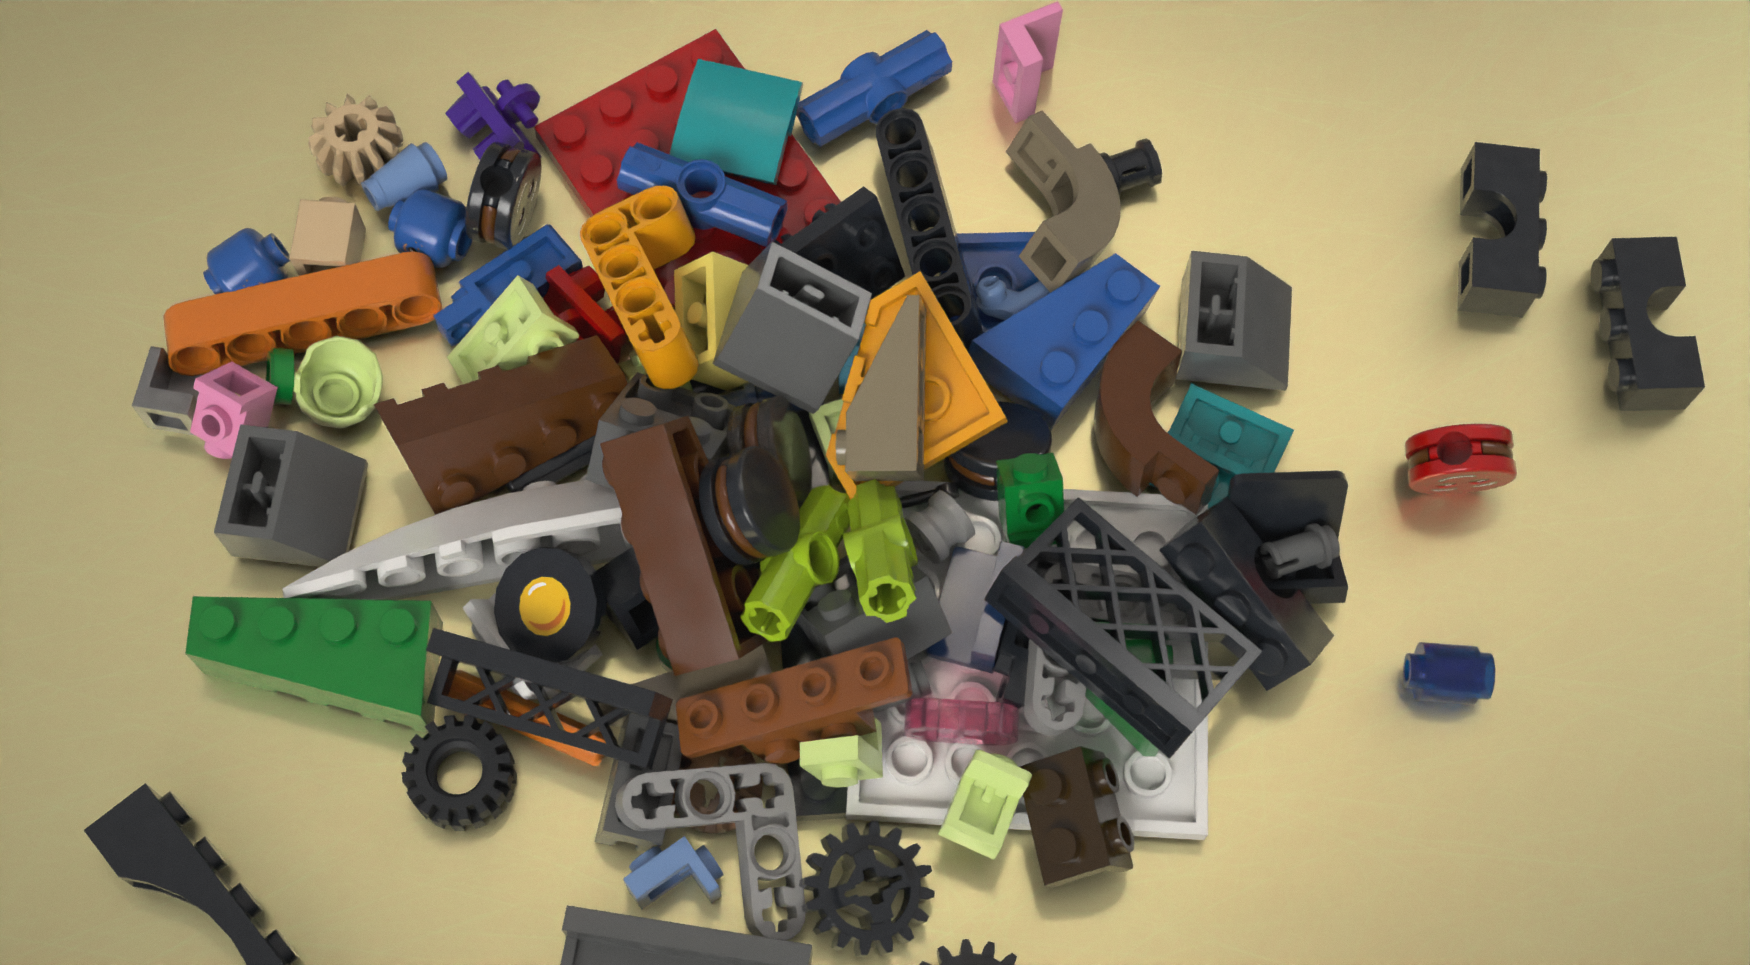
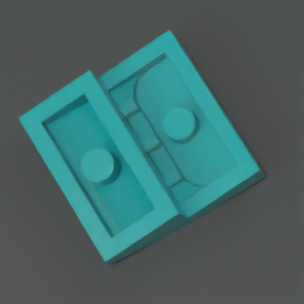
[669,59,803,185]
[1150,383,1294,509]

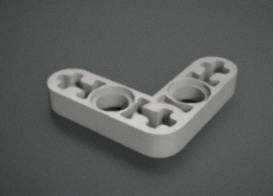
[1023,562,1188,736]
[615,763,806,940]

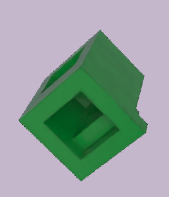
[996,453,1064,549]

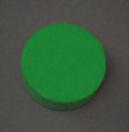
[265,348,294,405]

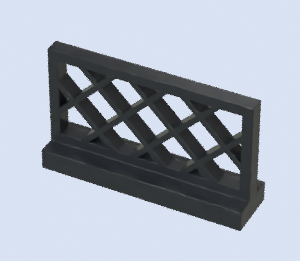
[984,497,1262,759]

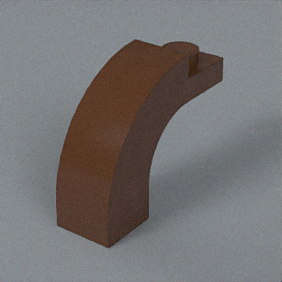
[1094,320,1219,515]

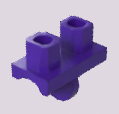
[445,72,542,160]

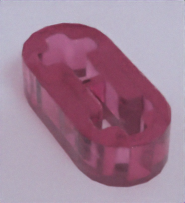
[904,698,1019,746]

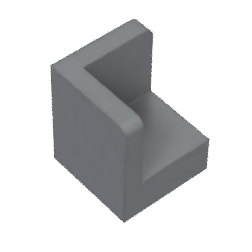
[132,346,202,436]

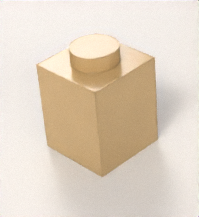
[290,197,366,276]

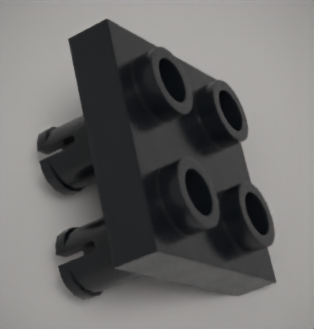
[774,186,906,303]

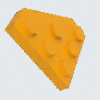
[826,271,1008,500]

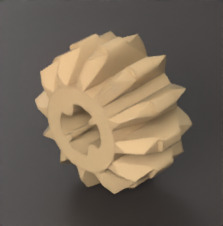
[308,94,403,187]

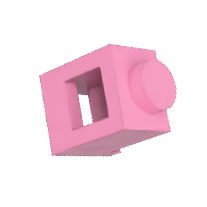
[190,362,278,459]

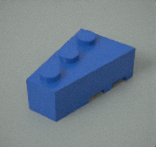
[968,253,1160,431]

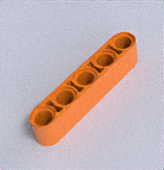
[163,251,442,376]

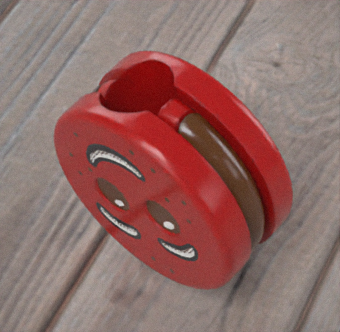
[1405,424,1517,494]

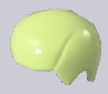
[294,336,383,429]

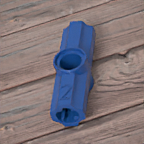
[796,30,952,147]
[617,142,788,247]

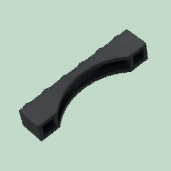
[84,783,299,965]

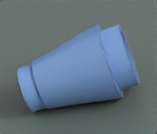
[361,142,448,211]

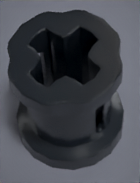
[1100,138,1162,197]

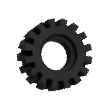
[401,715,517,831]

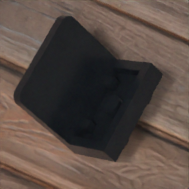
[1228,470,1348,604]

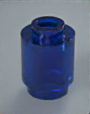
[1403,642,1495,705]

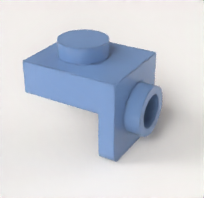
[623,836,724,910]

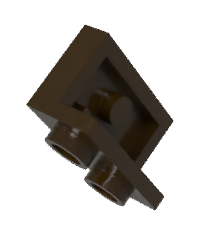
[1019,746,1134,887]

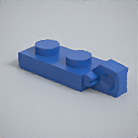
[434,224,583,346]

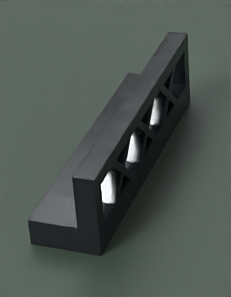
[426,628,673,769]

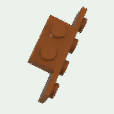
[676,637,913,764]

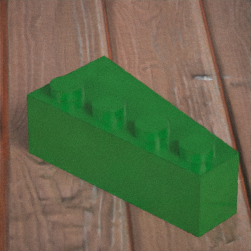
[185,596,443,733]

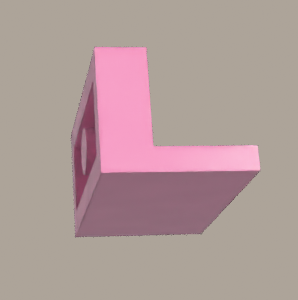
[992,1,1063,123]

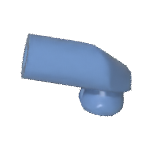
[976,276,1050,320]

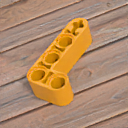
[580,185,699,389]

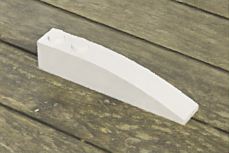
[283,474,632,600]

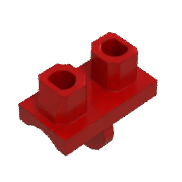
[543,265,629,364]

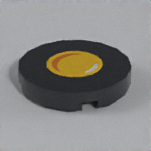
[494,547,607,665]

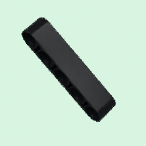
[876,108,983,351]

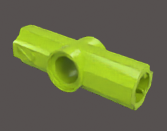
[843,479,918,623]
[740,485,850,642]

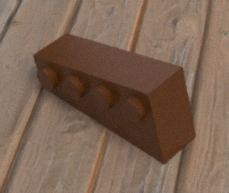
[374,335,628,515]
[600,416,768,676]

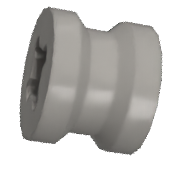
[904,490,975,564]

